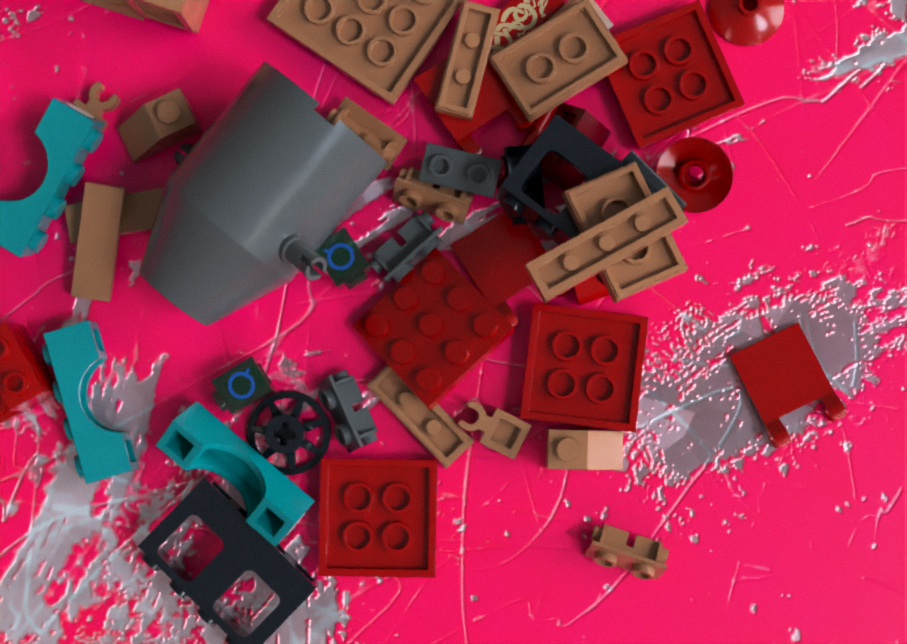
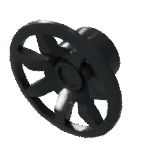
[247,391,331,475]

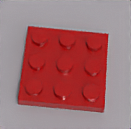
[605,0,745,151]
[352,248,515,410]
[519,303,649,432]
[318,458,438,578]

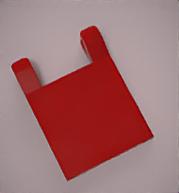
[413,55,534,156]
[450,210,570,328]
[728,323,847,448]

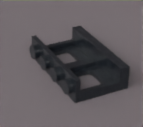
[495,114,684,286]
[138,476,320,644]

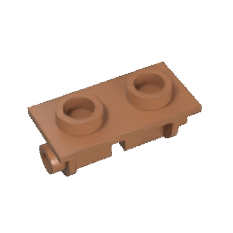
[326,97,408,171]
[392,167,474,225]
[584,523,669,580]

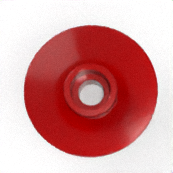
[708,0,784,47]
[656,137,734,213]

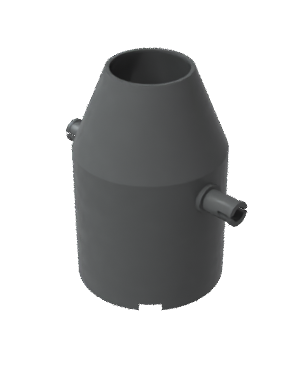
[139,61,387,326]

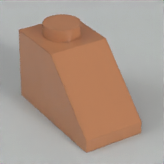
[118,88,203,163]
[545,429,623,470]

